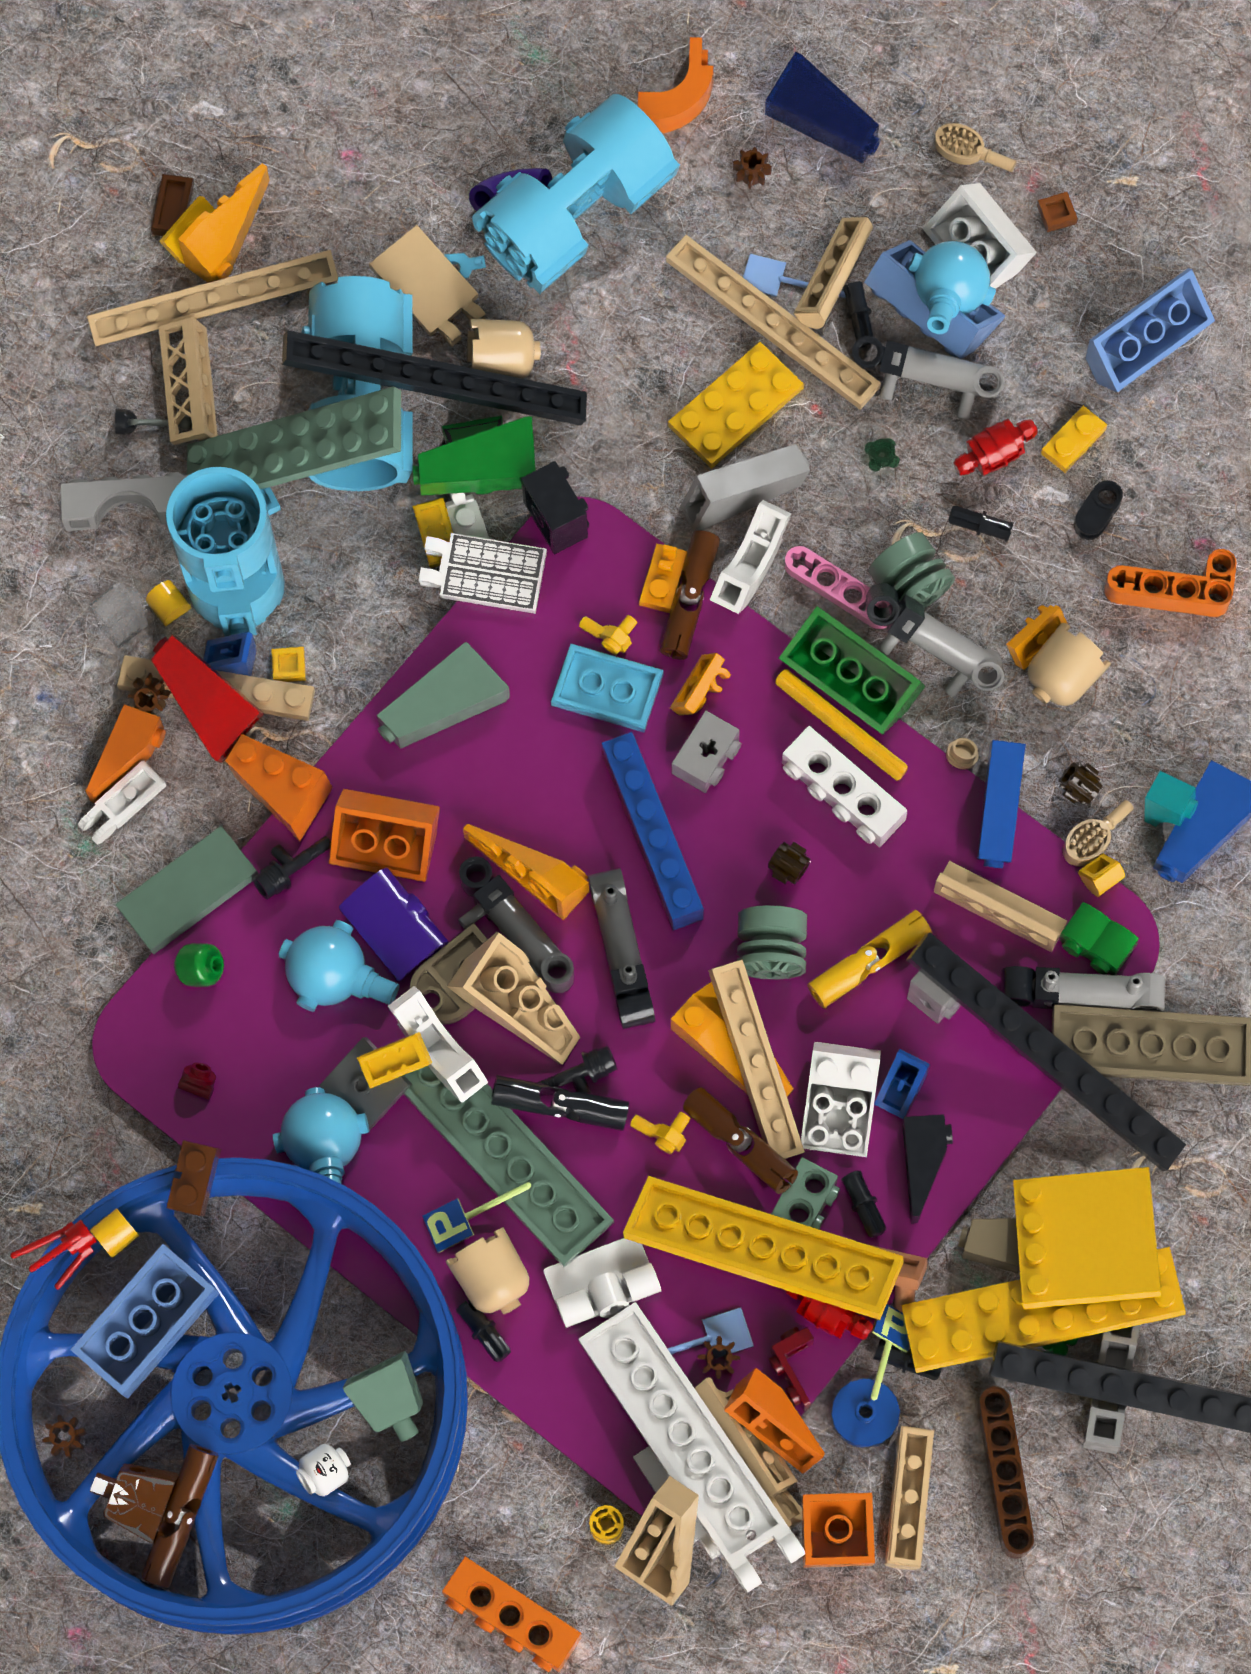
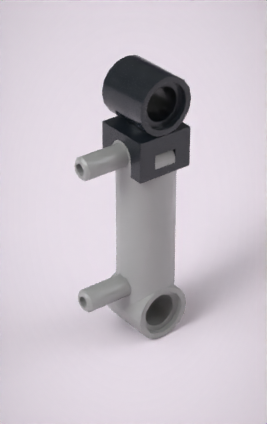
[852,336,1004,420]
[866,583,1004,697]
[1001,966,1165,1012]

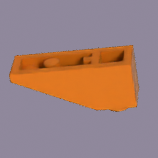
[86,704,166,803]
[724,1368,825,1474]

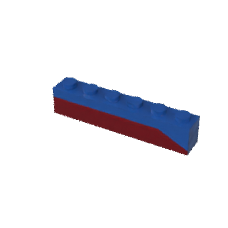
[602,732,704,931]

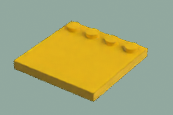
[1013,1167,1162,1309]

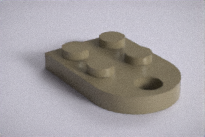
[410,923,488,1024]

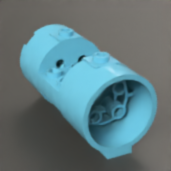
[472,94,680,294]
[301,276,413,491]
[166,467,285,637]

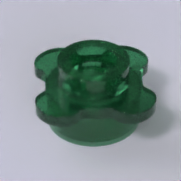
[864,438,900,472]

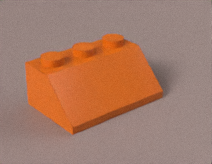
[329,789,440,882]

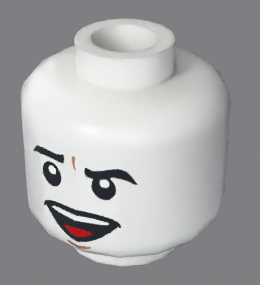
[296,1444,351,1496]

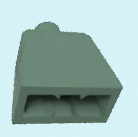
[343,1351,423,1442]

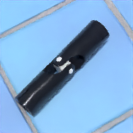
[491,1075,629,1131]

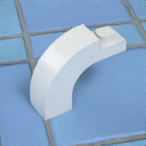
[710,500,791,614]
[388,986,488,1103]

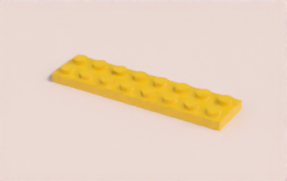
[623,1176,904,1320]
[901,1247,1186,1373]

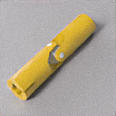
[807,910,932,1008]

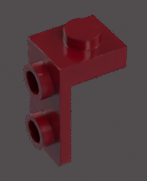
[768,1327,814,1411]

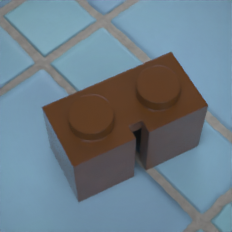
[166,1140,221,1216]

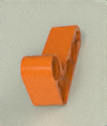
[1104,549,1237,617]

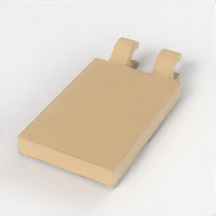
[369,225,486,347]

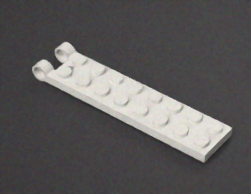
[578,1302,806,1593]

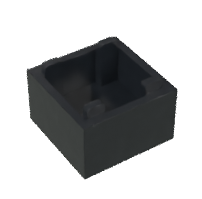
[521,461,589,555]

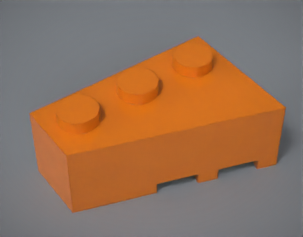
[225,734,333,842]

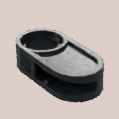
[1074,480,1123,540]

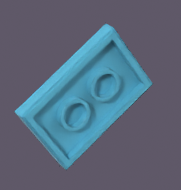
[551,644,664,733]

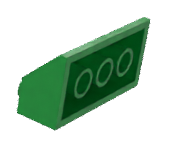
[778,606,925,735]

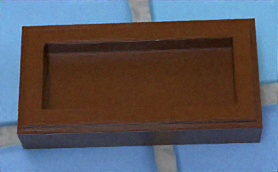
[151,174,194,236]

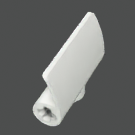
[544,1238,661,1328]

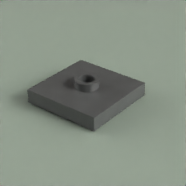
[319,1037,412,1131]

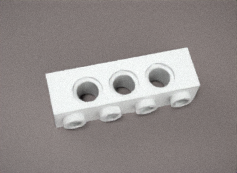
[782,726,907,848]

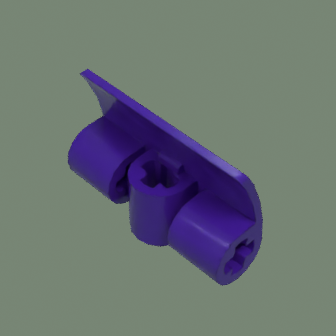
[339,868,449,981]

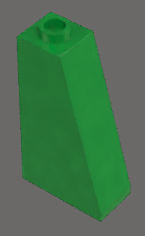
[413,416,536,496]

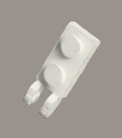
[78,760,166,845]

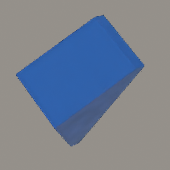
[203,632,257,676]
[874,1049,930,1119]

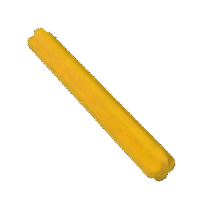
[775,669,908,780]

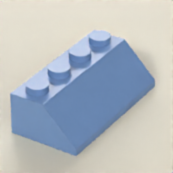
[864,240,1005,359]
[1085,268,1215,392]
[70,1244,219,1399]

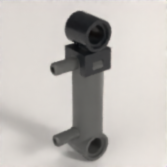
[458,856,574,993]
[588,868,656,1029]

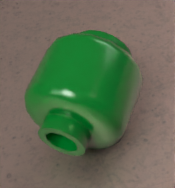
[174,943,224,987]

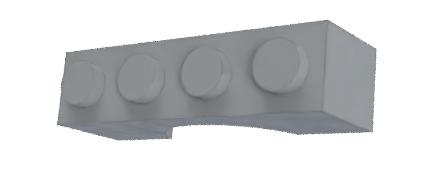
[60,472,188,531]
[1083,1325,1140,1454]

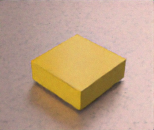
[271,646,306,682]

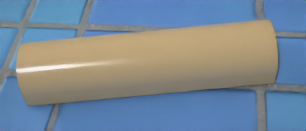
[794,217,873,329]
[885,1426,934,1570]

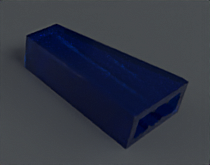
[765,52,881,164]

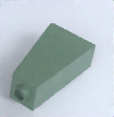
[377,642,510,749]

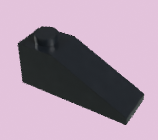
[902,1114,953,1224]

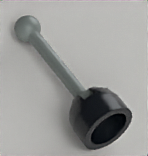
[115,409,192,435]

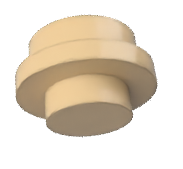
[946,738,979,769]

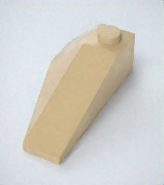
[447,932,580,1065]

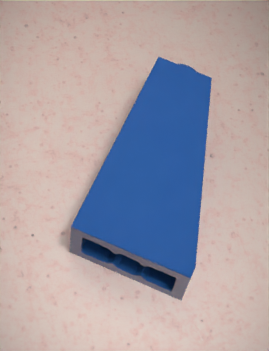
[977,740,1026,868]
[1153,760,1251,883]

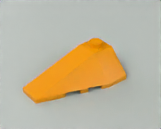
[178,163,270,283]
[463,824,589,920]
[671,981,794,1097]

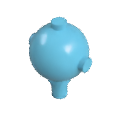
[908,241,996,334]
[279,920,399,1012]
[273,1087,369,1184]

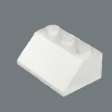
[922,183,1037,289]

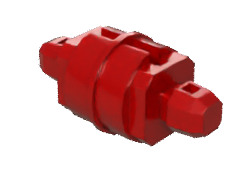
[953,419,1038,476]
[785,1290,874,1340]

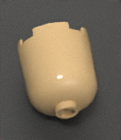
[467,319,541,379]
[1027,623,1111,706]
[445,1227,530,1315]

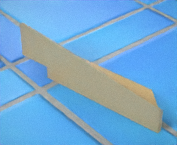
[694,1377,802,1545]

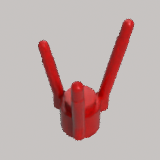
[10,1220,97,1290]

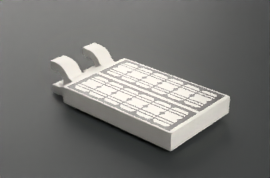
[419,533,547,614]

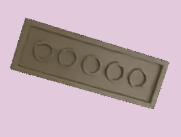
[1051,1005,1251,1086]

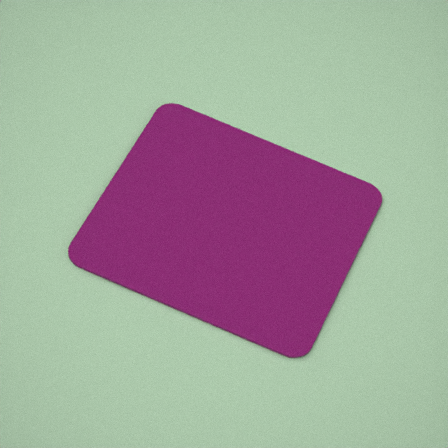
[92,497,1160,1517]

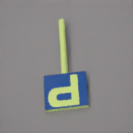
[422,1182,531,1253]
[871,1304,910,1400]

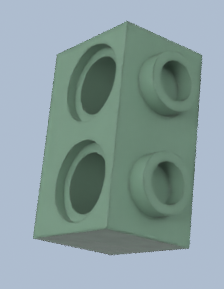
[771,1157,840,1229]

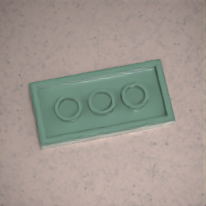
[115,826,259,955]

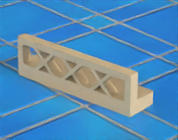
[159,317,218,445]
[934,861,1068,953]

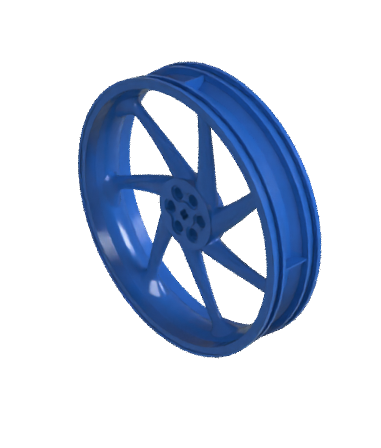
[0,1158,468,1635]

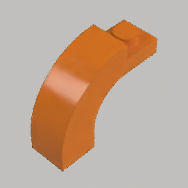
[638,37,714,133]

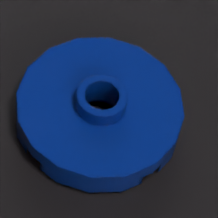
[831,1378,900,1448]

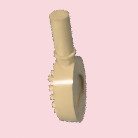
[935,123,1017,172]
[1063,800,1134,866]

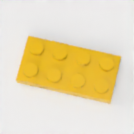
[668,342,804,469]

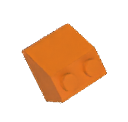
[802,1493,875,1568]

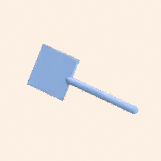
[743,254,846,298]
[667,1307,754,1359]

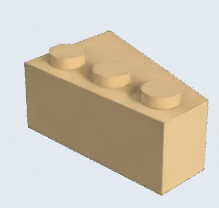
[614,1476,699,1606]

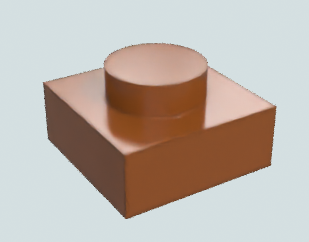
[1037,192,1078,233]

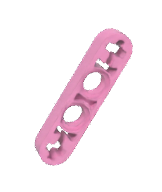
[785,546,890,629]

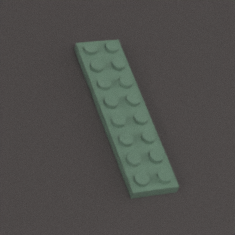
[187,386,401,490]
[404,1066,614,1267]

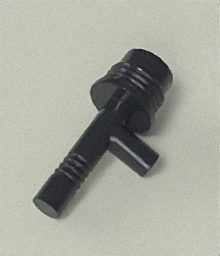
[252,836,331,899]
[536,1045,618,1094]

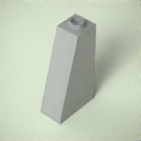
[680,444,810,532]

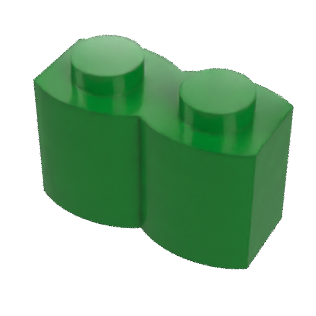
[1060,902,1139,975]

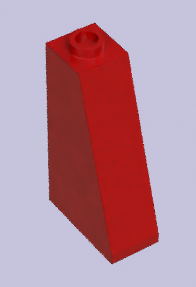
[151,635,264,763]

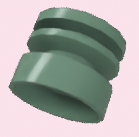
[868,532,955,609]
[737,905,807,979]

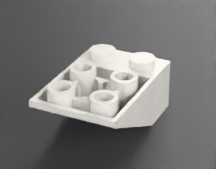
[801,1042,881,1157]

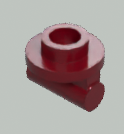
[178,1063,216,1100]

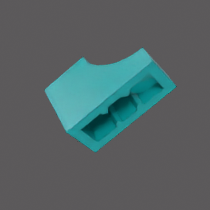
[1144,771,1198,827]

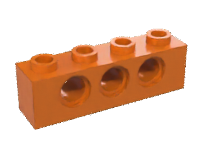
[442,1556,582,1673]

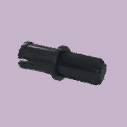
[843,281,874,346]
[948,506,1014,542]
[841,1171,886,1238]
[456,1300,511,1362]
[873,1339,942,1381]

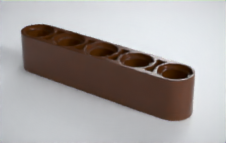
[978,1386,1034,1559]

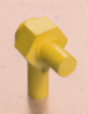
[579,615,637,655]
[630,1112,691,1154]

